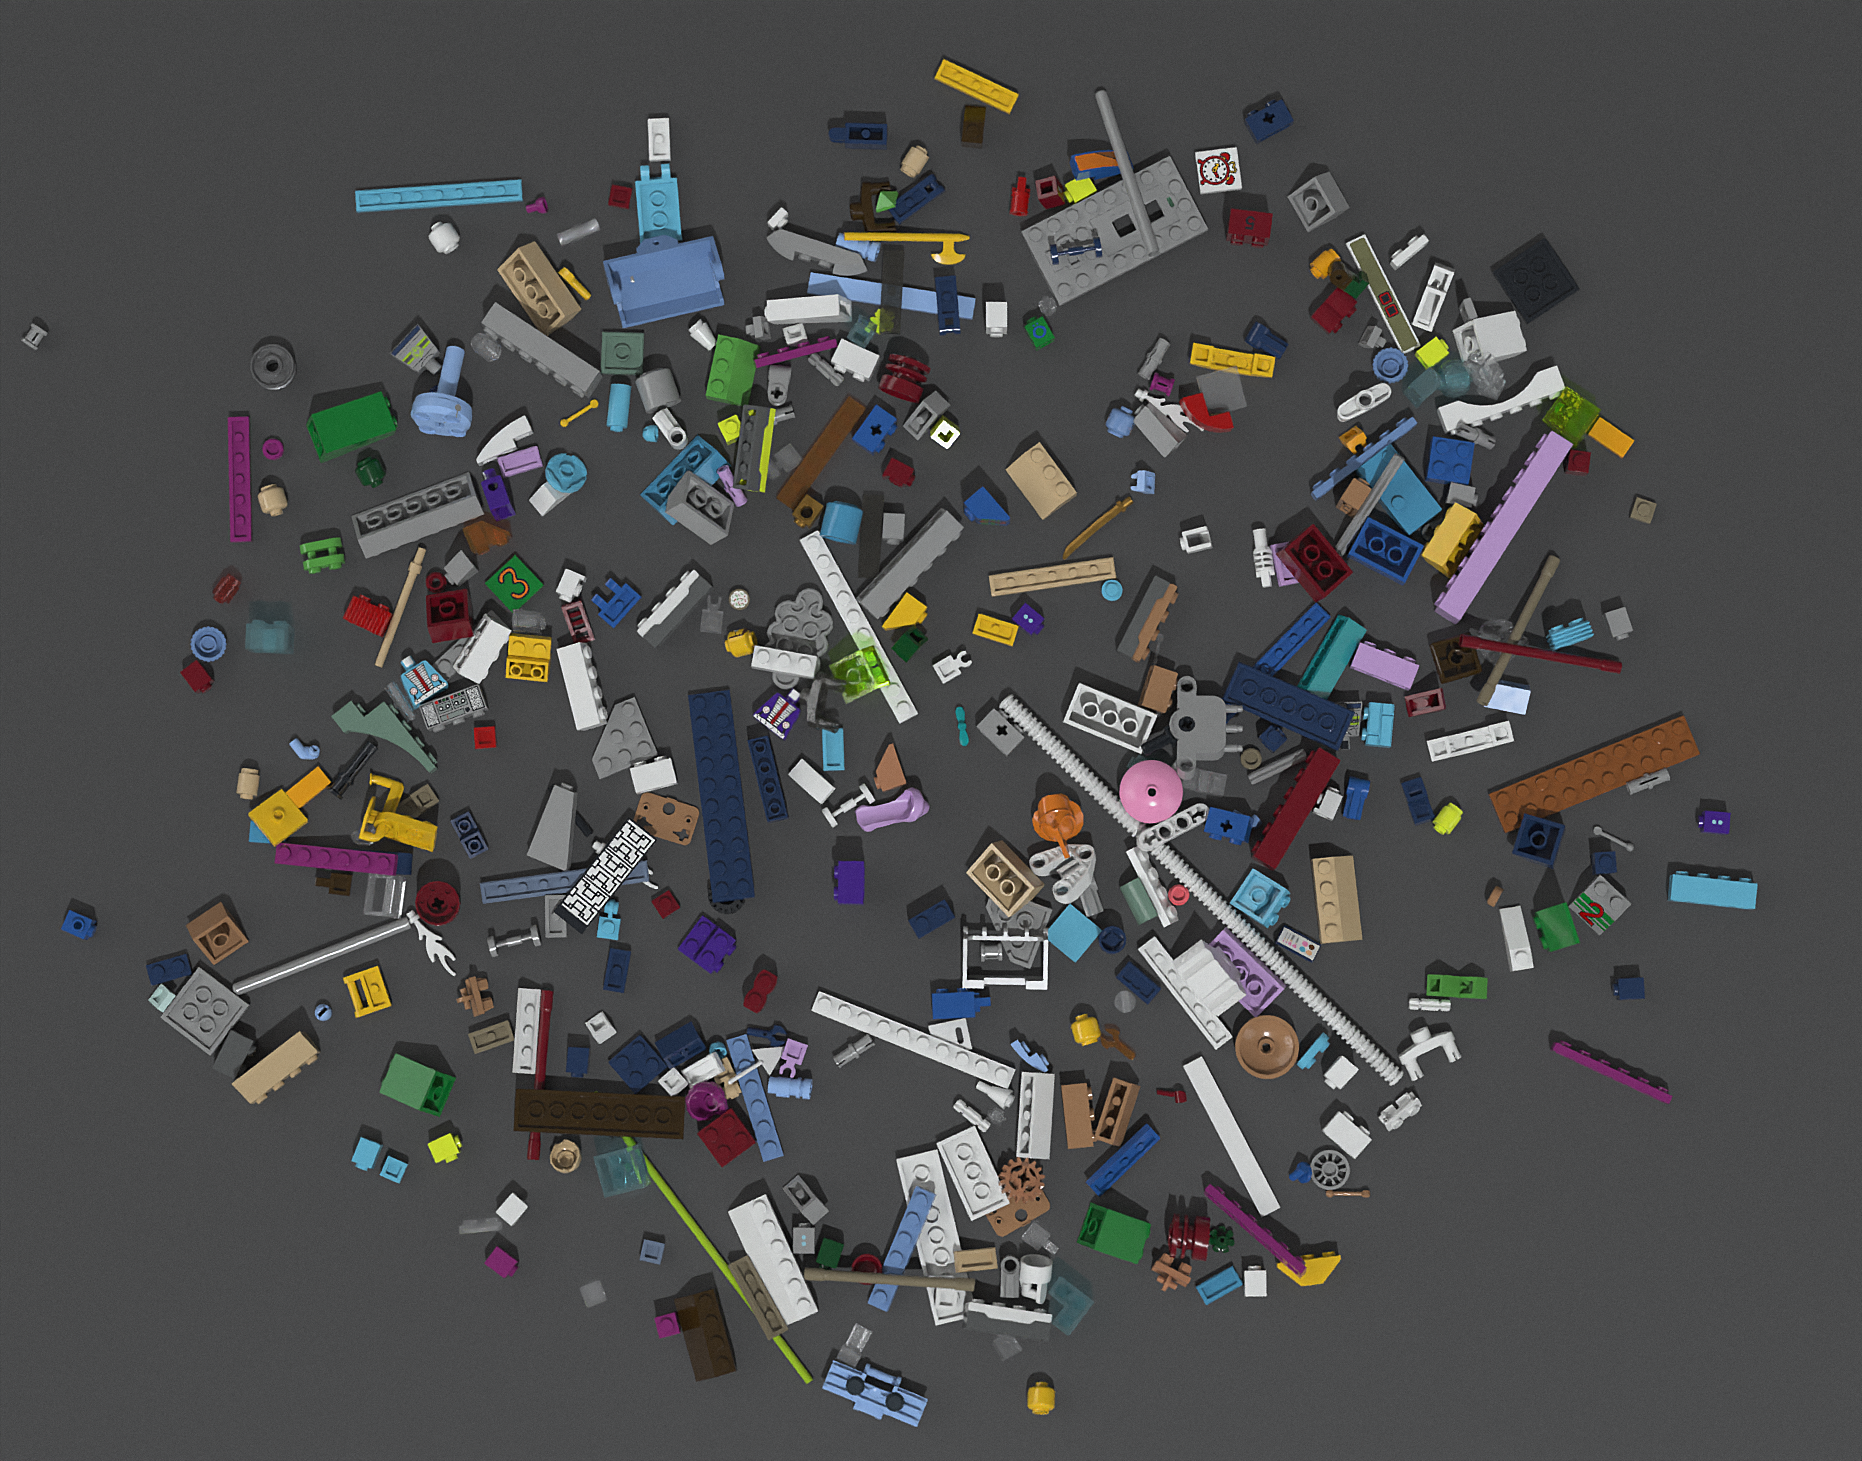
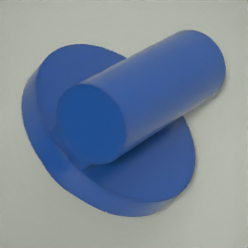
[1289,1162,1312,1183]

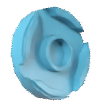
[545,453,587,493]

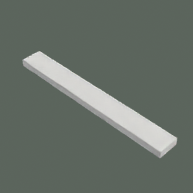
[1183,1056,1280,1217]

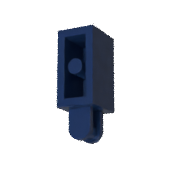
[828,123,888,150]

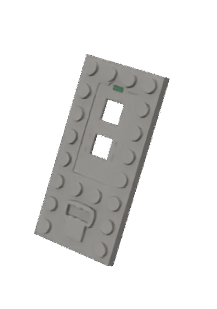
[1021,156,1208,306]

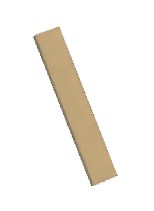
[989,557,1116,597]

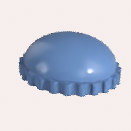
[1373,347,1408,384]
[190,626,227,662]

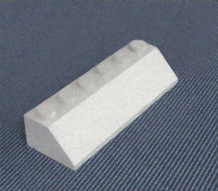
[728,1194,819,1325]

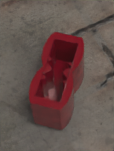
[1310,287,1358,335]
[743,969,778,1014]

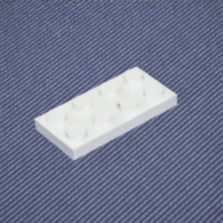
[936,1126,1010,1221]

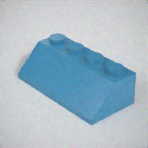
[640,435,731,525]

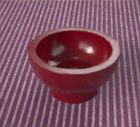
[852,1254,882,1285]

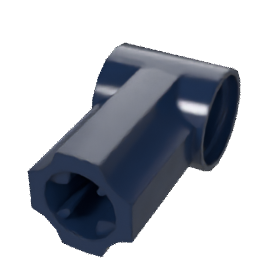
[1244,322,1289,360]

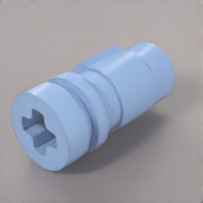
[836,233,881,262]
[768,1077,813,1100]

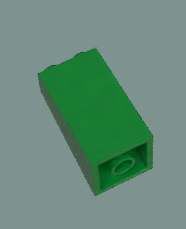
[306,391,398,463]

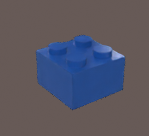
[1425,436,1475,486]

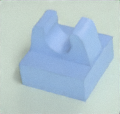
[1131,470,1155,494]

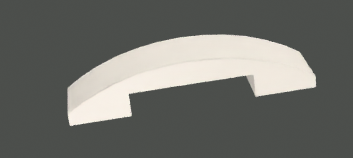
[1427,721,1514,762]

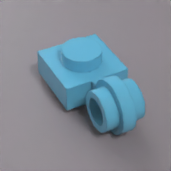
[597,899,621,940]

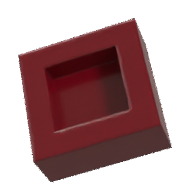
[608,184,633,210]
[651,890,681,919]

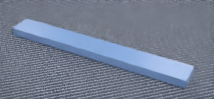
[807,272,975,320]

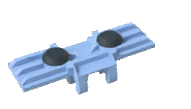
[822,1360,928,1427]

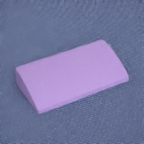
[1209,927,1287,1017]

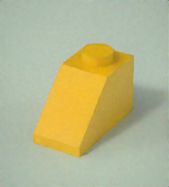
[882,593,928,631]

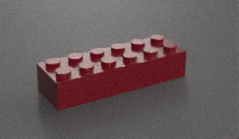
[1251,747,1341,871]

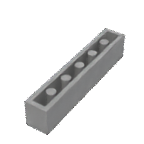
[856,508,964,619]

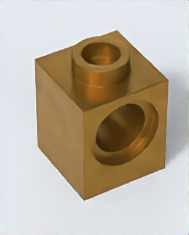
[792,494,824,529]

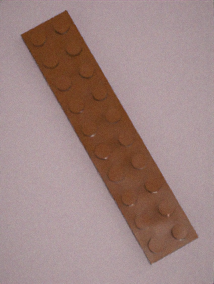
[1488,715,1700,834]

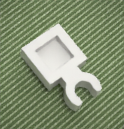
[933,651,972,684]

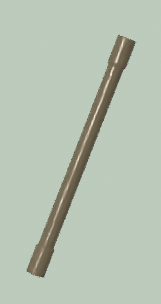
[1476,555,1560,706]
[804,1267,975,1291]

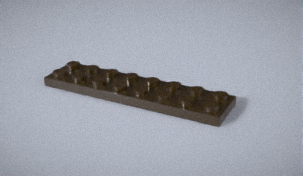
[513,1089,686,1140]

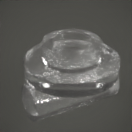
[1114,991,1136,1013]

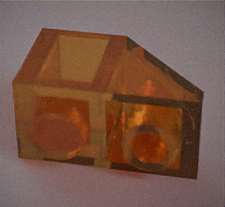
[462,521,512,555]

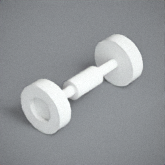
[822,783,875,828]

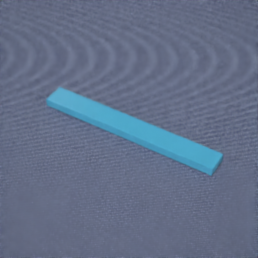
[355,179,523,213]

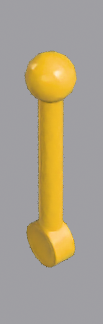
[560,400,599,427]

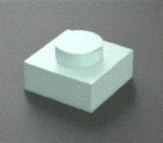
[148,984,176,1012]

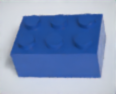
[1347,517,1424,586]

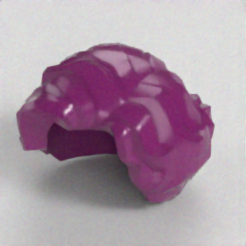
[685,1081,729,1121]

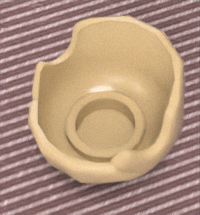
[550,1139,582,1173]

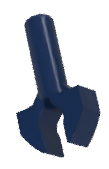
[747,1025,787,1047]

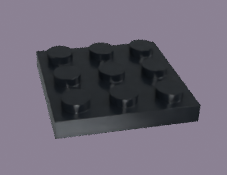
[1492,238,1580,325]

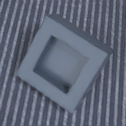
[640,1239,665,1265]

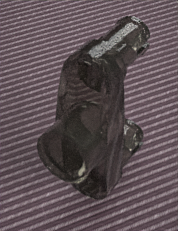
[799,671,847,734]

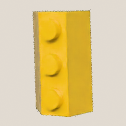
[1422,502,1484,578]

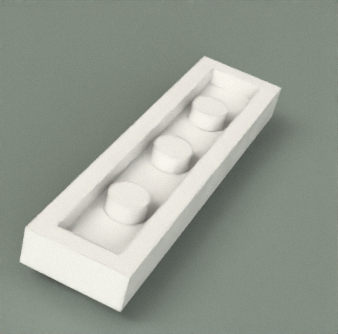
[1126,846,1179,927]
[512,988,541,1074]

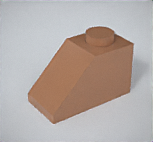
[874,744,907,793]

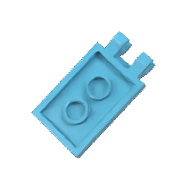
[635,164,682,244]

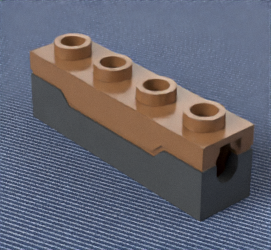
[1116,575,1179,663]

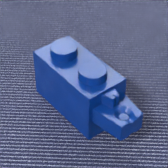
[932,988,991,1019]

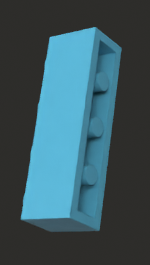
[1667,871,1758,910]

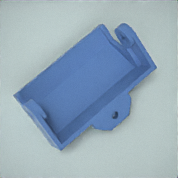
[603,235,725,328]

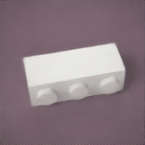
[453,614,512,684]
[751,645,818,679]

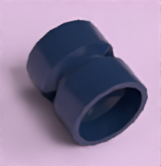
[1098,926,1126,955]

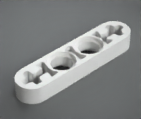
[1136,803,1209,852]

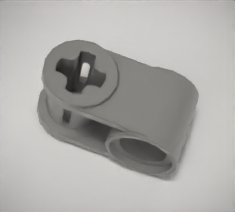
[768,364,791,406]

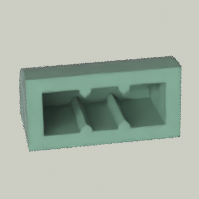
[1120,877,1158,926]

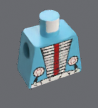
[400,656,448,710]

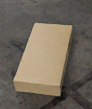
[953,1247,998,1273]

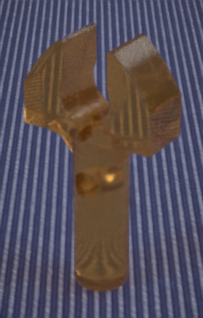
[1100,1029,1136,1060]

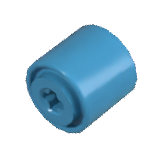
[820,501,863,544]

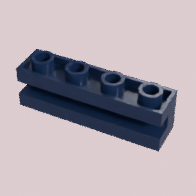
[747,735,789,824]

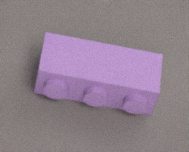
[1350,641,1419,691]

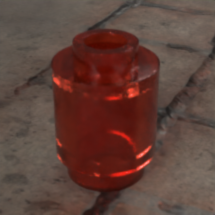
[212,573,241,605]

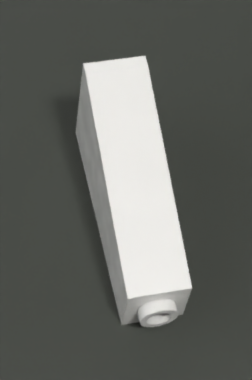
[764,294,852,324]

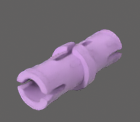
[716,465,748,507]

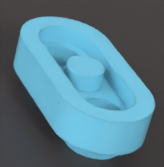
[1296,1032,1330,1070]

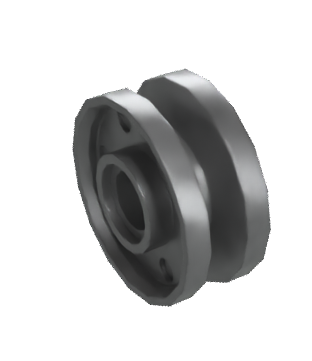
[250,344,297,390]

